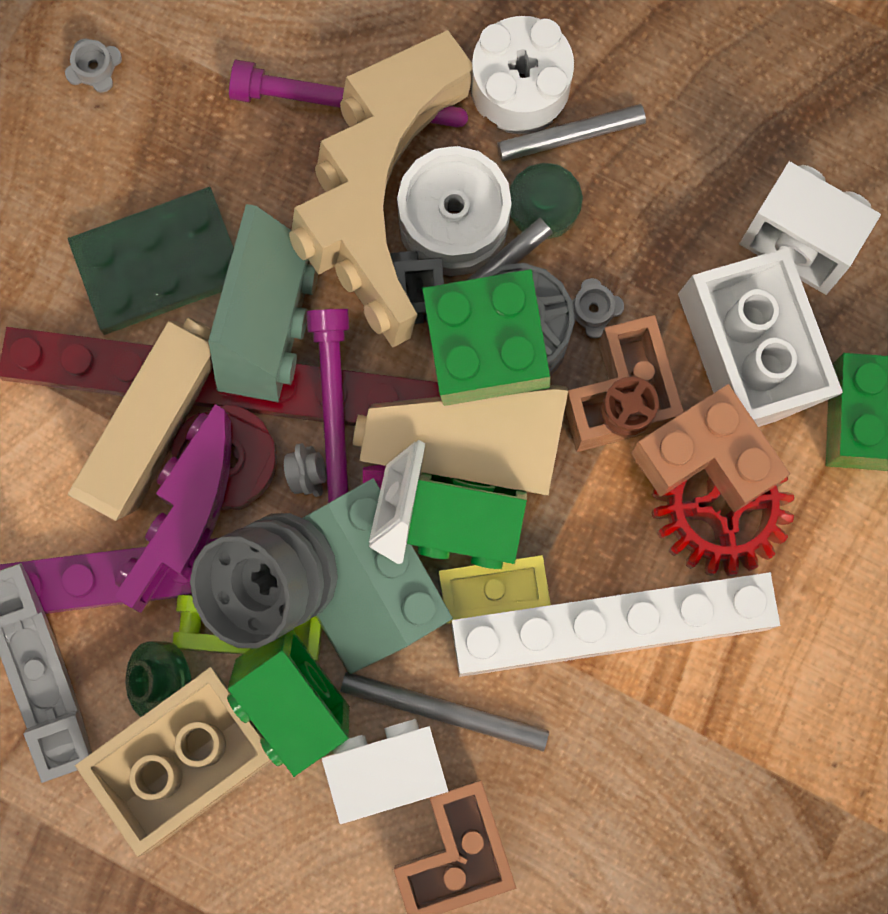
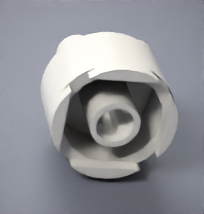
[471,16,574,134]

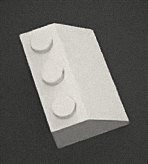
[678,247,843,427]

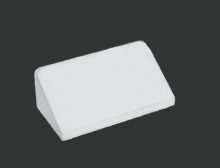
[369,440,425,564]

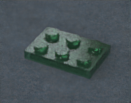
[67,187,234,335]

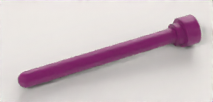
[229,59,468,128]
[306,309,349,503]

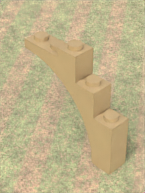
[289,30,472,347]

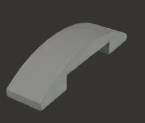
[0,563,92,783]

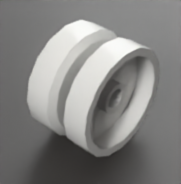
[397,146,512,276]

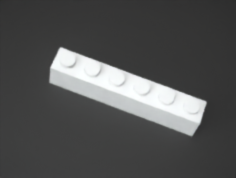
[451,572,780,677]

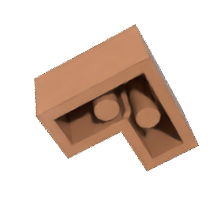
[565,315,684,452]
[631,384,790,513]
[393,780,517,914]

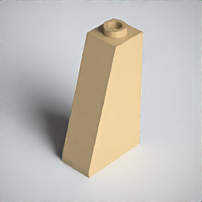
[67,317,213,521]
[353,385,568,495]

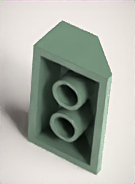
[208,204,318,402]
[303,478,453,674]

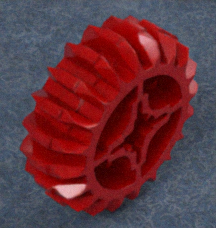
[652,477,794,576]

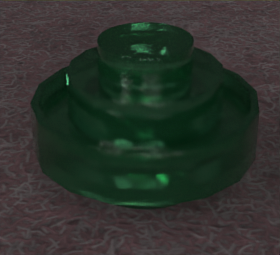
[510,162,583,239]
[125,641,192,717]

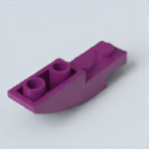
[114,404,232,613]

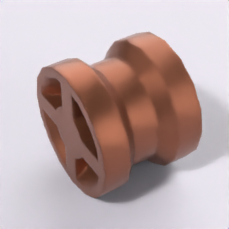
[601,376,659,437]

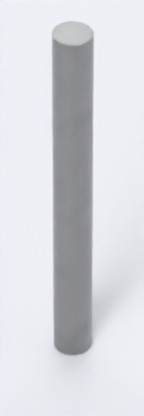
[340,672,549,752]

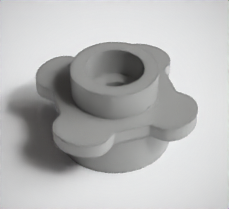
[65,38,122,93]
[572,278,624,339]
[284,443,327,497]

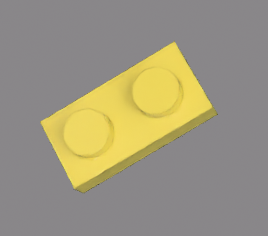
[439,555,551,625]

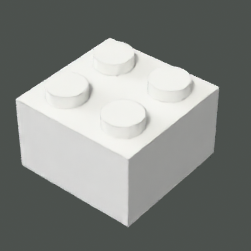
[739,161,881,295]
[322,719,448,824]

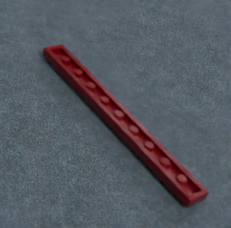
[0,327,440,426]

